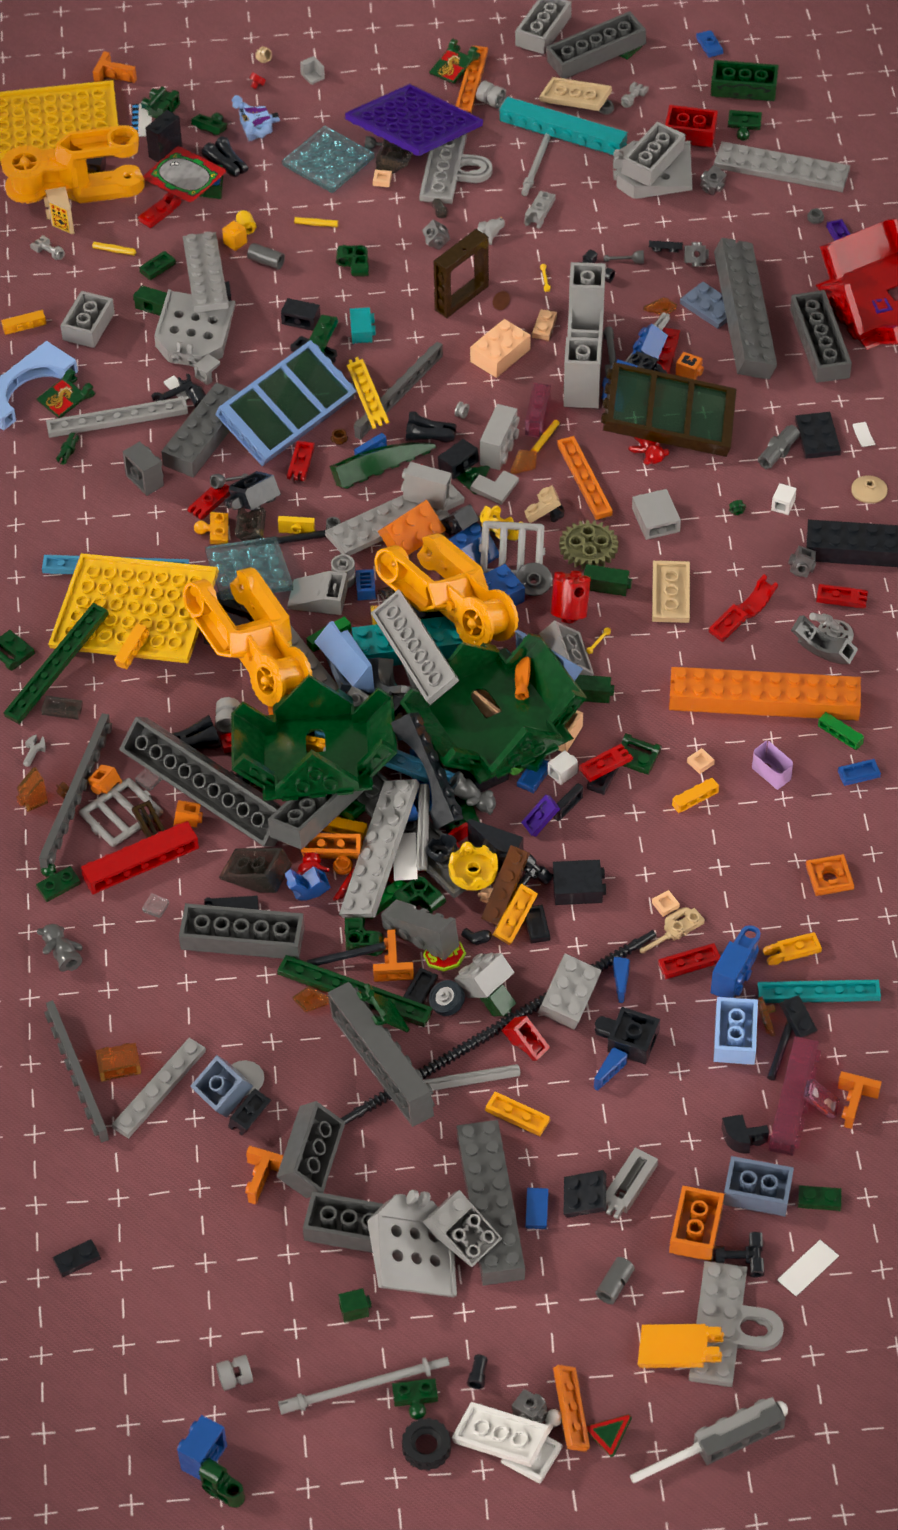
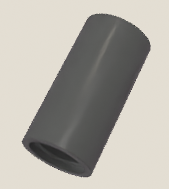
[247,243,285,270]
[595,1257,635,1304]

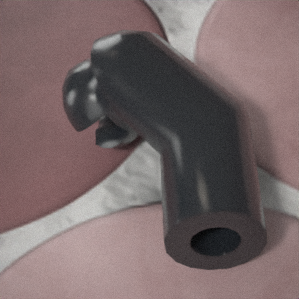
[461,928,492,945]

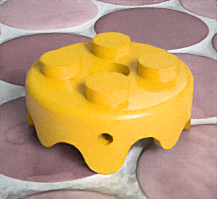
[479,505,523,541]
[448,842,498,891]

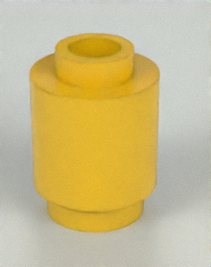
[236,210,256,235]

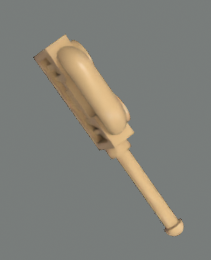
[639,907,705,954]

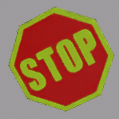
[423,941,466,972]

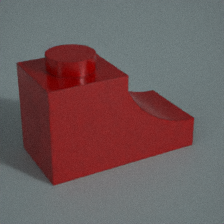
[502,1016,550,1061]

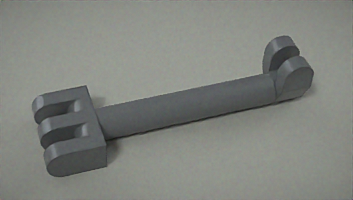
[603,327,616,374]

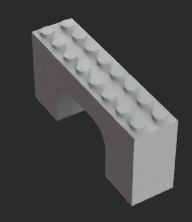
[563,262,606,408]

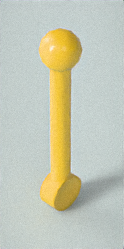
[540,264,550,292]
[586,627,611,654]

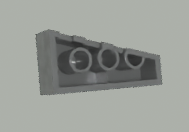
[381,900,459,960]

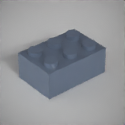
[723,1156,794,1217]

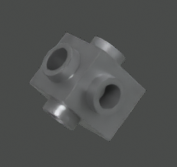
[700,165,727,195]
[422,219,450,250]
[684,242,709,266]
[788,545,816,578]
[512,1389,548,1423]

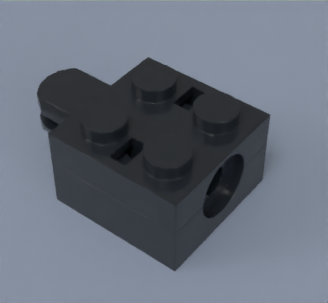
[595,1007,660,1065]

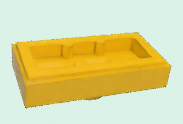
[278,516,315,534]

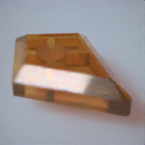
[643,297,678,315]
[509,450,537,474]
[293,986,329,1012]
[758,997,776,1037]

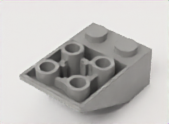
[287,571,348,615]
[423,1190,502,1267]

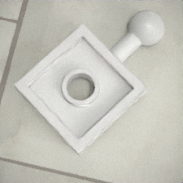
[501,1409,562,1484]

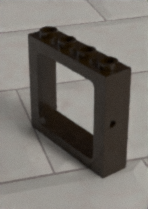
[433,229,489,318]

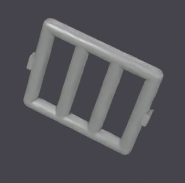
[479,521,545,576]
[79,778,163,847]

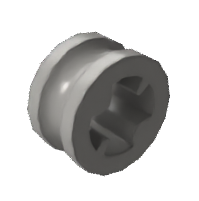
[454,401,469,419]

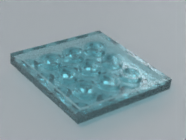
[282,125,375,193]
[205,536,293,601]

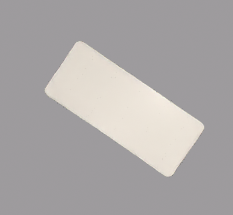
[164,376,188,400]
[853,422,876,447]

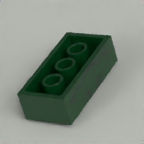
[710,60,779,101]

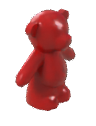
[628,420,670,466]

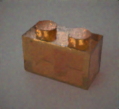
[95,1043,142,1082]

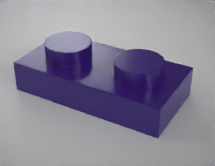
[521,795,560,837]

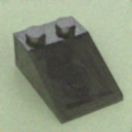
[219,848,292,893]

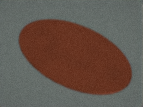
[493,291,510,310]

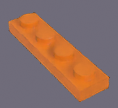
[553,1365,590,1452]

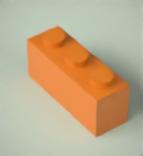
[301,833,363,859]

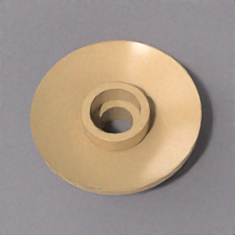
[851,476,887,504]

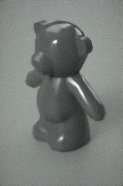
[449,771,496,815]
[37,924,83,972]

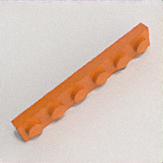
[456,46,488,114]
[557,436,613,520]

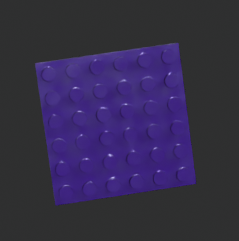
[345,84,483,156]

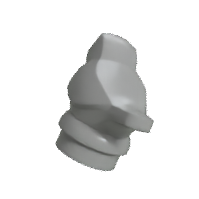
[478,217,505,245]

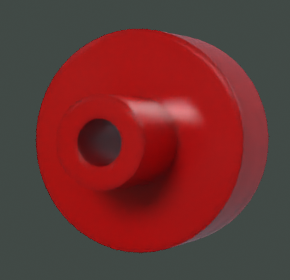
[249,73,266,89]

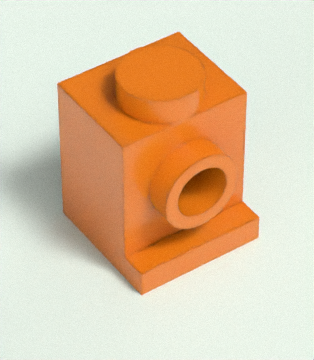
[87,764,122,795]
[173,800,203,828]

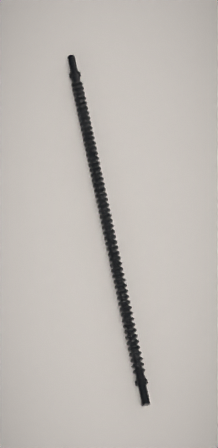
[340,930,656,1125]

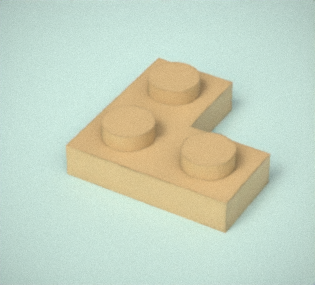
[524,486,561,523]

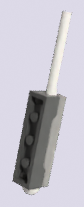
[630,1397,788,1483]

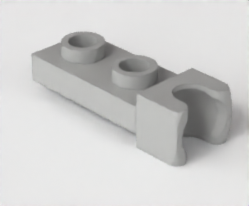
[524,191,556,229]

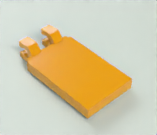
[638,1324,724,1368]

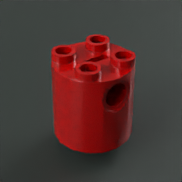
[551,571,590,624]

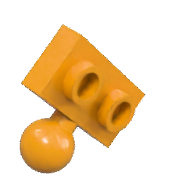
[194,512,228,545]

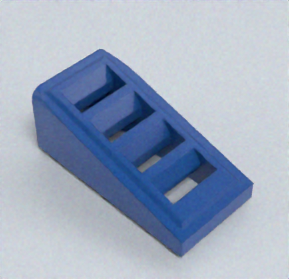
[355,569,376,601]
[613,957,630,1003]
[594,1048,627,1091]

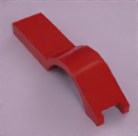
[708,574,778,642]

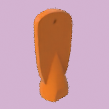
[515,656,531,700]

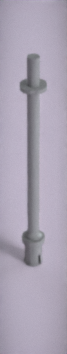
[278,1357,450,1415]

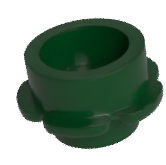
[729,500,746,516]

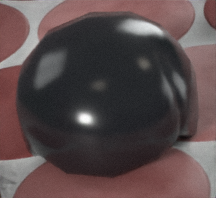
[427,833,457,862]

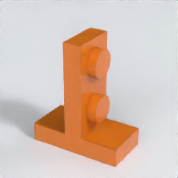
[93,51,137,83]
[373,929,414,982]
[838,1071,882,1129]
[245,1146,284,1205]

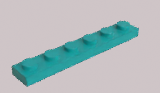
[757,980,881,1003]

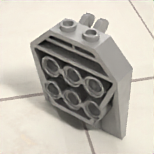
[613,141,692,199]
[155,289,235,367]
[368,1189,457,1297]

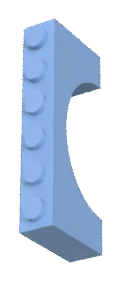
[0,341,78,431]

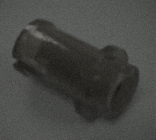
[432,198,448,219]

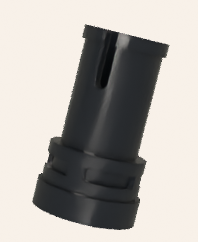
[467,1354,488,1389]

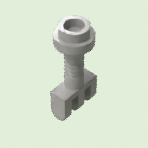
[621,82,649,108]
[30,235,65,260]

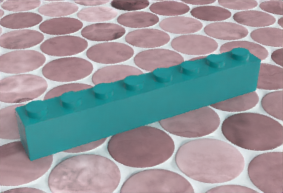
[500,97,627,155]

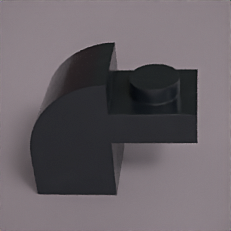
[721,1114,769,1154]

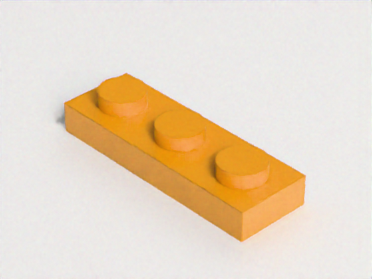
[493,883,538,945]
[485,1092,550,1137]

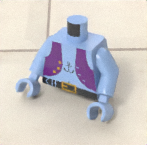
[232,95,280,141]

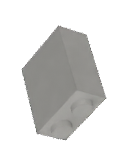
[401,462,452,510]
[632,489,681,540]

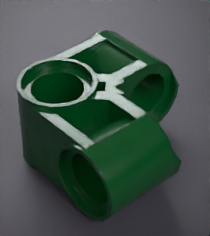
[336,245,369,277]
[392,876,446,914]
[345,917,383,956]
[199,1458,245,1508]

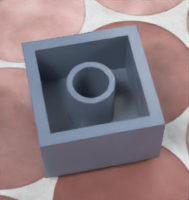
[190,1055,253,1118]

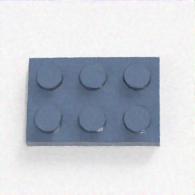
[680,282,727,329]

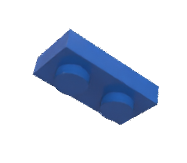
[354,433,387,455]

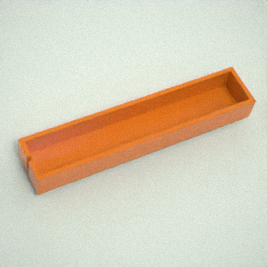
[669,667,861,721]

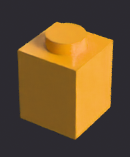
[222,220,247,251]

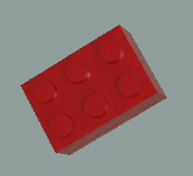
[665,105,718,147]

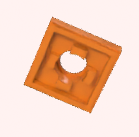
[805,854,854,896]

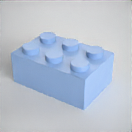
[713,997,758,1065]

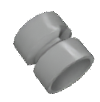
[476,80,506,109]
[331,554,356,588]
[215,697,240,733]
[216,1354,253,1391]

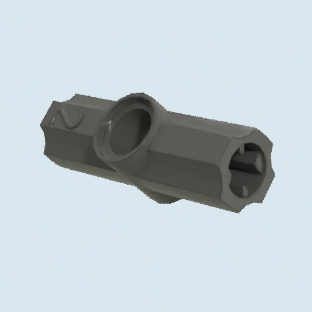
[758,424,800,469]

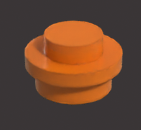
[333,856,353,875]

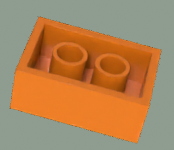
[378,499,446,555]
[669,1186,724,1261]

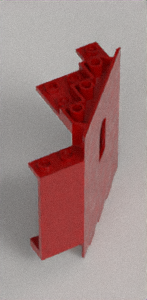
[816,218,898,350]

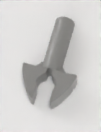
[23,735,46,767]

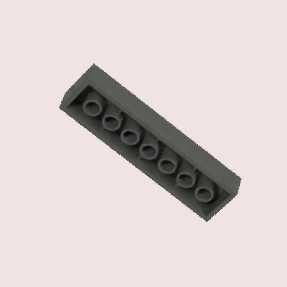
[328,982,435,1127]
[457,1120,525,1286]

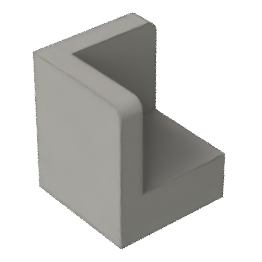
[300,56,325,85]
[194,354,220,385]

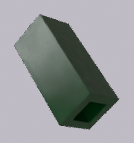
[133,285,167,316]
[583,564,632,596]
[575,675,615,703]

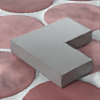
[470,470,519,505]

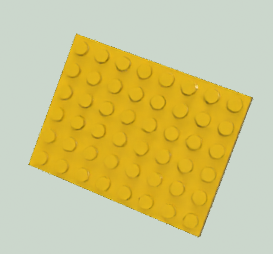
[0,80,118,163]
[48,553,219,663]

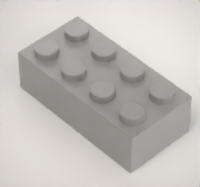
[515,0,572,55]
[621,122,686,187]

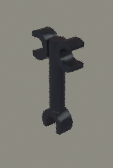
[151,373,197,402]

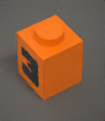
[675,352,704,380]

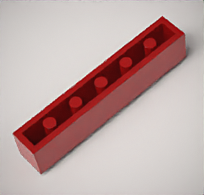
[81,821,199,895]

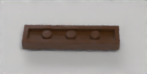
[481,845,530,925]

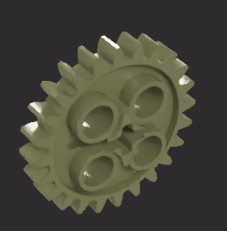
[559,520,618,570]

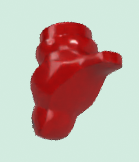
[297,852,330,875]

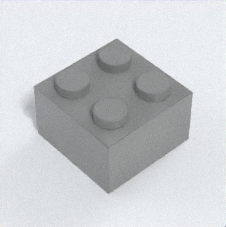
[454,953,515,998]

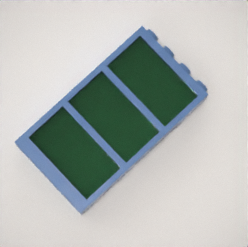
[215,340,357,466]

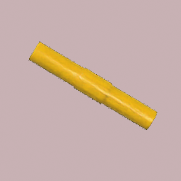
[294,217,338,227]
[92,242,136,256]
[531,420,560,454]

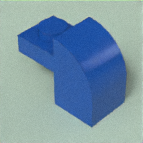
[284,867,331,901]

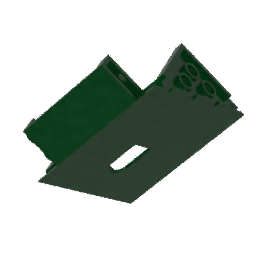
[400,633,587,784]
[231,674,397,801]

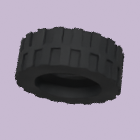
[402,1418,451,1471]

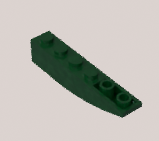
[330,442,436,489]

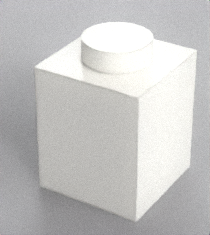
[771,483,797,515]
[548,750,578,785]

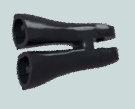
[201,136,248,177]
[405,411,457,443]
[172,715,221,749]

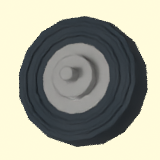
[429,980,465,1016]

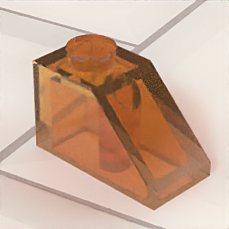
[16,767,48,812]

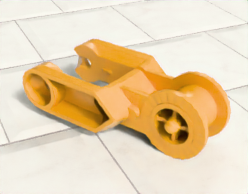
[1,126,145,204]
[374,534,519,646]
[183,567,313,707]

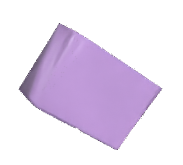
[752,741,793,790]

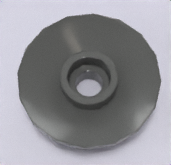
[516,562,552,596]

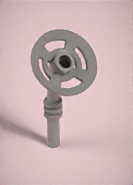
[809,613,854,642]

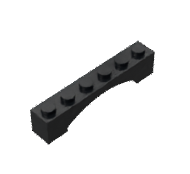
[391,712,464,829]

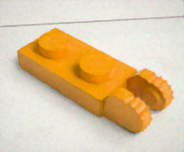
[763,932,822,966]

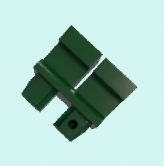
[141,86,180,119]

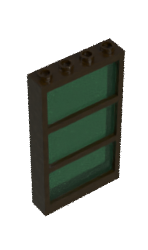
[601,362,737,457]

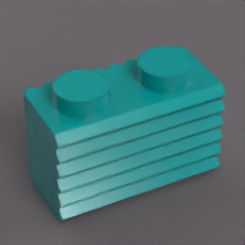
[350,307,376,344]

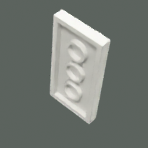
[452,1402,550,1467]

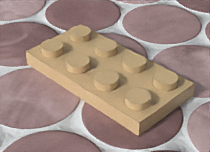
[539,77,612,111]
[652,561,690,623]

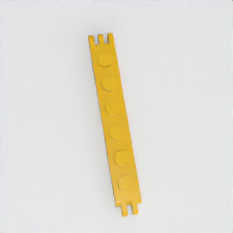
[347,357,389,429]

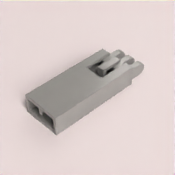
[606,1147,658,1219]

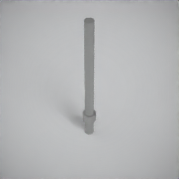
[521,133,551,196]

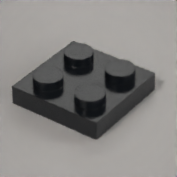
[563,1170,606,1218]

